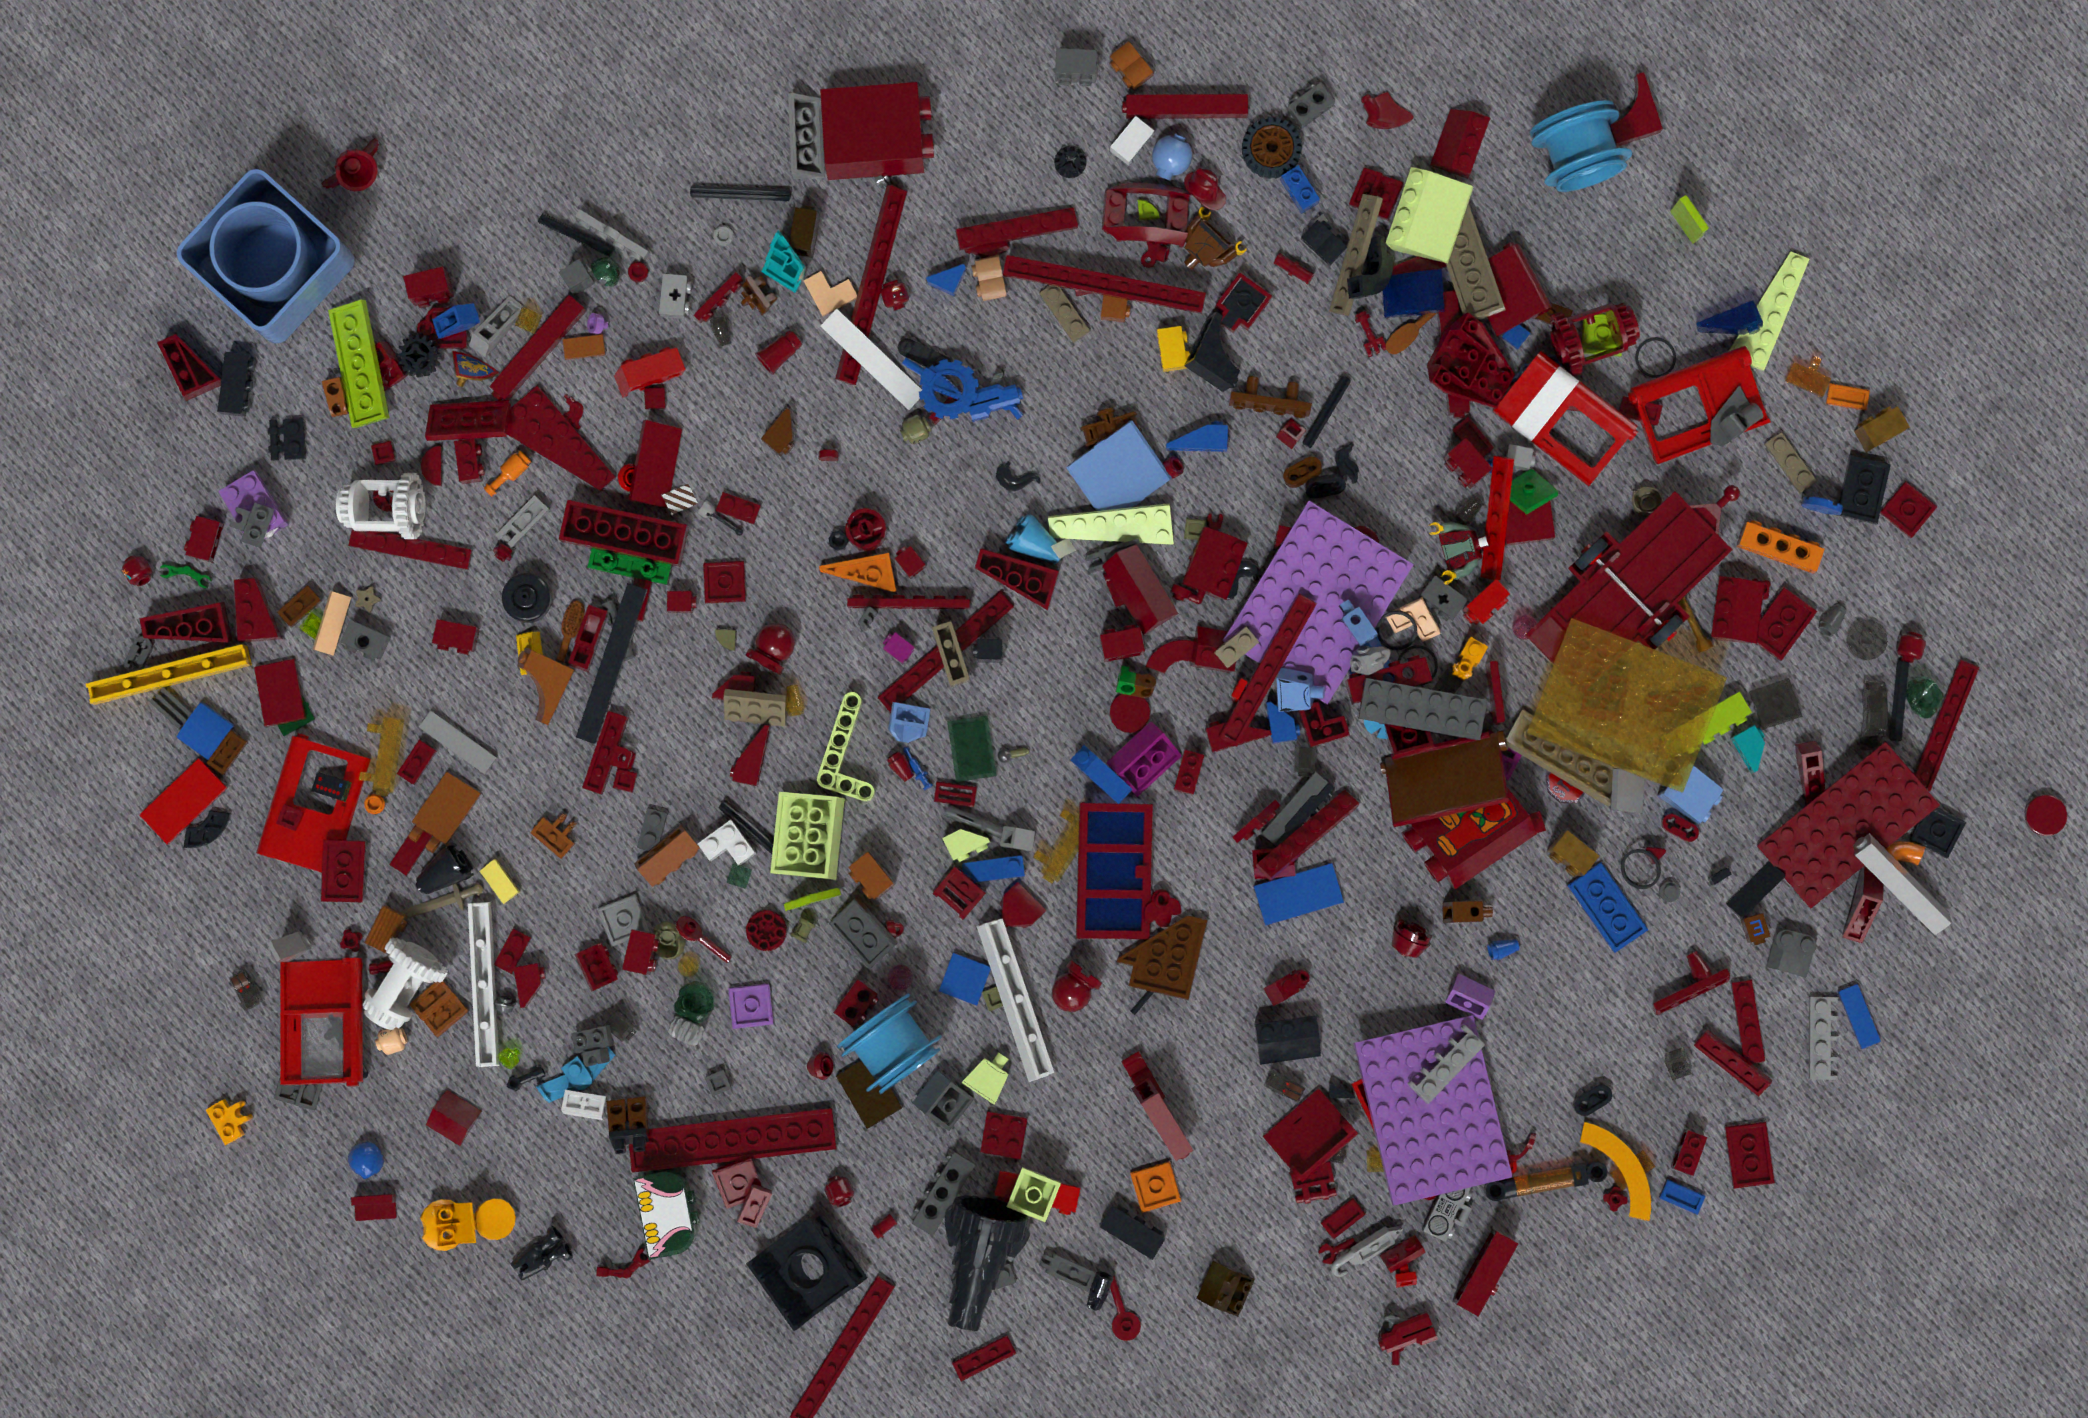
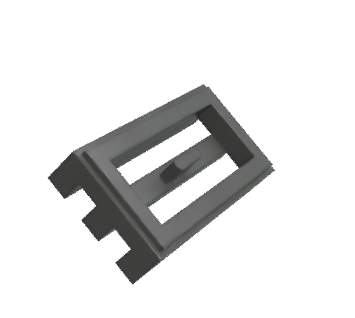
[858,607,877,631]
[149,687,192,730]

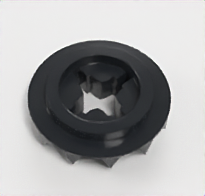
[1054,146,1086,178]

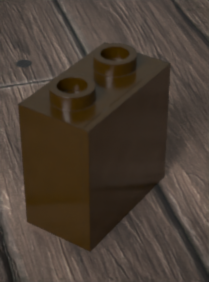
[789,206,820,258]

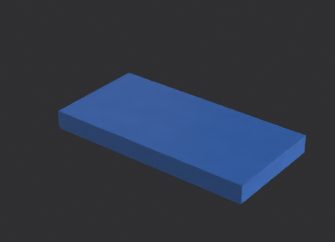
[1567,862,1648,953]
[1253,863,1344,926]

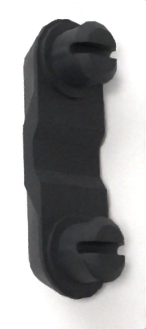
[898,338,952,368]

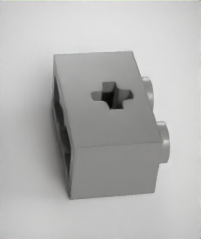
[659,274,692,319]

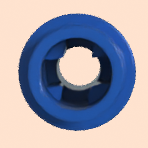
[1487,939,1519,961]

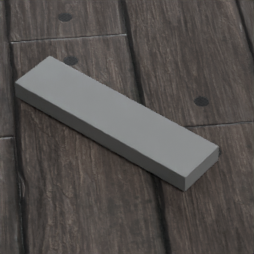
[419,711,497,774]

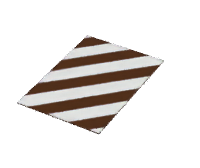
[662,484,698,515]

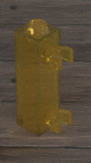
[359,717,404,797]
[1033,809,1098,884]

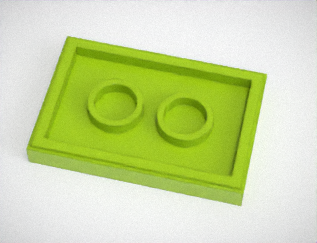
[1670,195,1709,244]

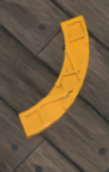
[1580,1122,1651,1221]

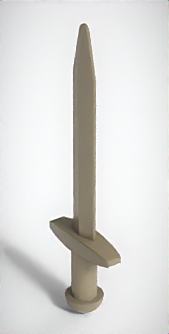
[401,884,483,919]

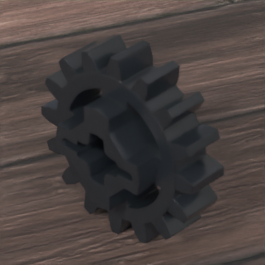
[397,333,442,378]

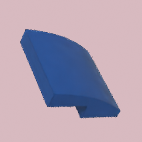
[176,702,235,760]

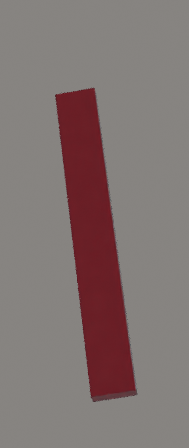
[877,592,1014,713]
[1219,593,1317,747]
[1914,659,1980,792]
[790,1276,895,1418]

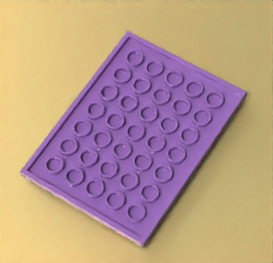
[1222,500,1414,705]
[1353,1015,1512,1206]

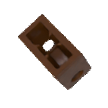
[1442,901,1493,923]

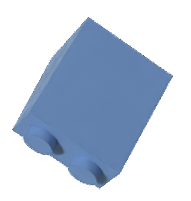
[1657,760,1724,824]

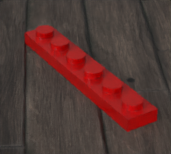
[1480,456,1514,580]

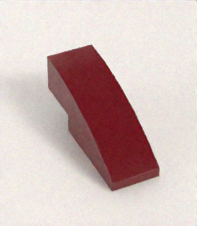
[568,605,608,673]

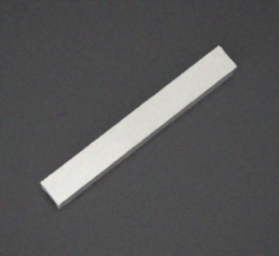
[468,902,499,1067]
[977,919,1054,1082]

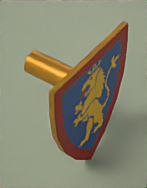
[452,350,499,387]

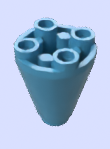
[1005,514,1061,564]

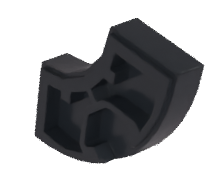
[183,810,231,848]

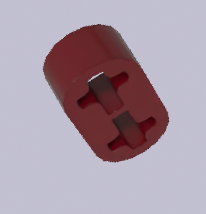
[1661,814,1699,842]

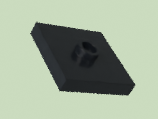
[1910,807,1967,859]

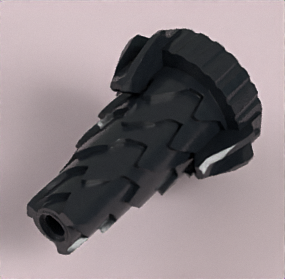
[944,1195,1030,1332]

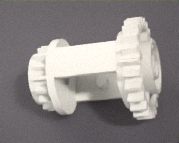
[336,473,426,539]
[362,937,448,1030]

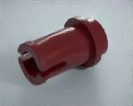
[870,1213,898,1239]

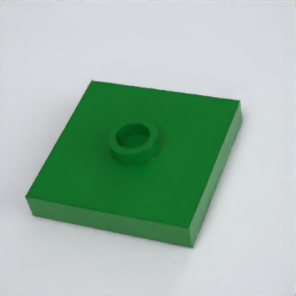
[1510,468,1558,514]

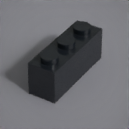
[217,352,256,417]
[1100,1204,1165,1260]

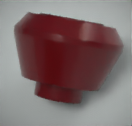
[807,1052,833,1080]

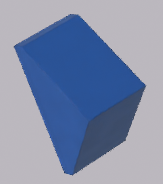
[926,264,966,296]

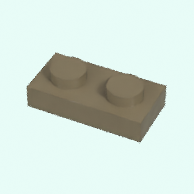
[1214,626,1259,668]

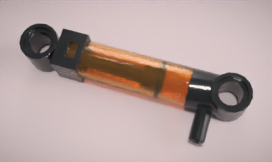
[1484,1161,1608,1201]

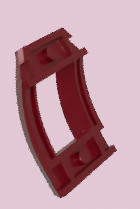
[1102,183,1191,248]

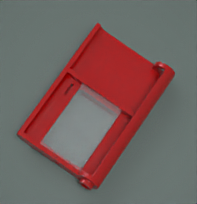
[280,958,363,1087]

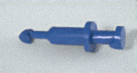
[903,747,933,791]

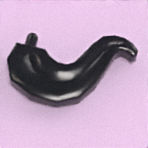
[996,461,1041,492]
[1227,561,1258,599]

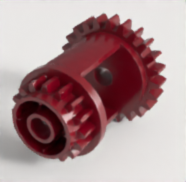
[1550,303,1640,377]

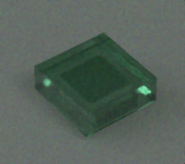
[726,864,752,889]

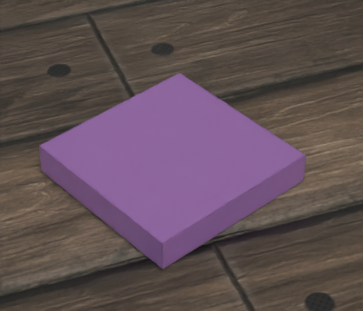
[728,983,774,1029]

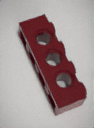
[1345,655,1433,705]

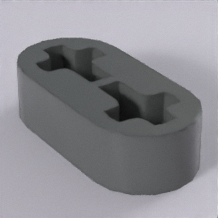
[124,636,153,672]

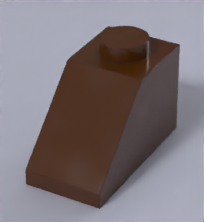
[761,408,794,457]

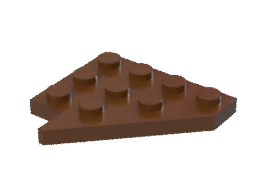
[1116,915,1208,1001]

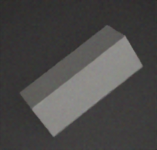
[788,93,825,179]

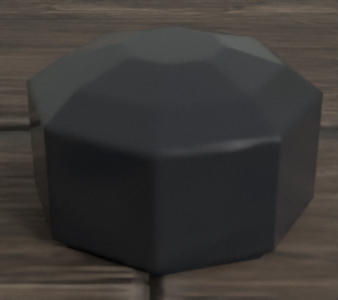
[828,530,849,551]

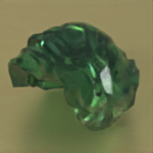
[1906,676,1944,719]
[674,981,715,1023]

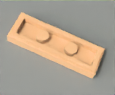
[313,591,351,656]

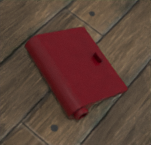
[1487,242,1553,336]
[1263,1088,1358,1183]

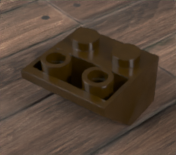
[1196,1261,1255,1317]

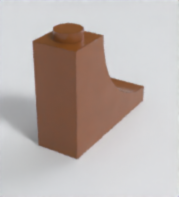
[517,648,574,725]

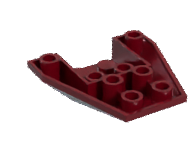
[1427,312,1515,409]

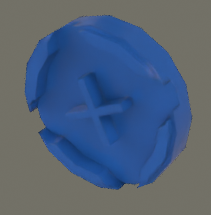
[1801,496,1843,515]

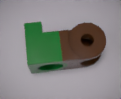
[1115,666,1157,698]

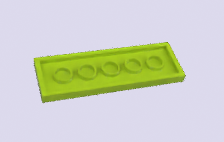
[328,299,390,428]

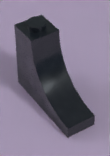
[1184,312,1240,392]

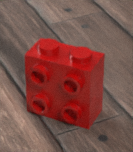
[1462,579,1510,625]

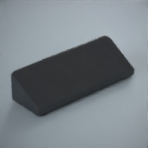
[1726,861,1786,919]

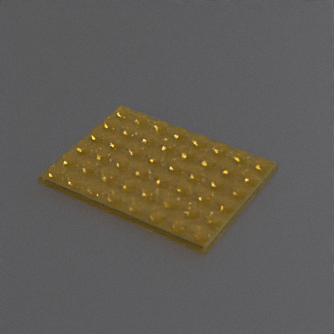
[1527,618,1727,793]

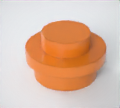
[364,794,385,814]

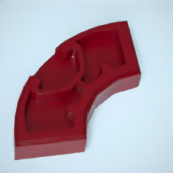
[1145,640,1194,674]

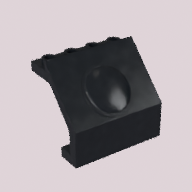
[746,1210,868,1331]

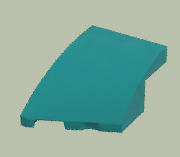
[761,230,806,293]

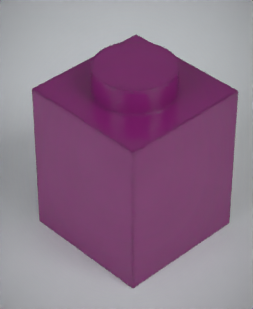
[883,632,915,665]

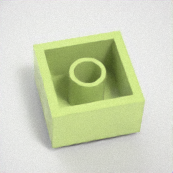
[1007,1167,1061,1222]

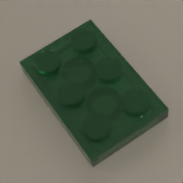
[947,716,997,782]

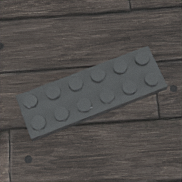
[1358,678,1487,740]

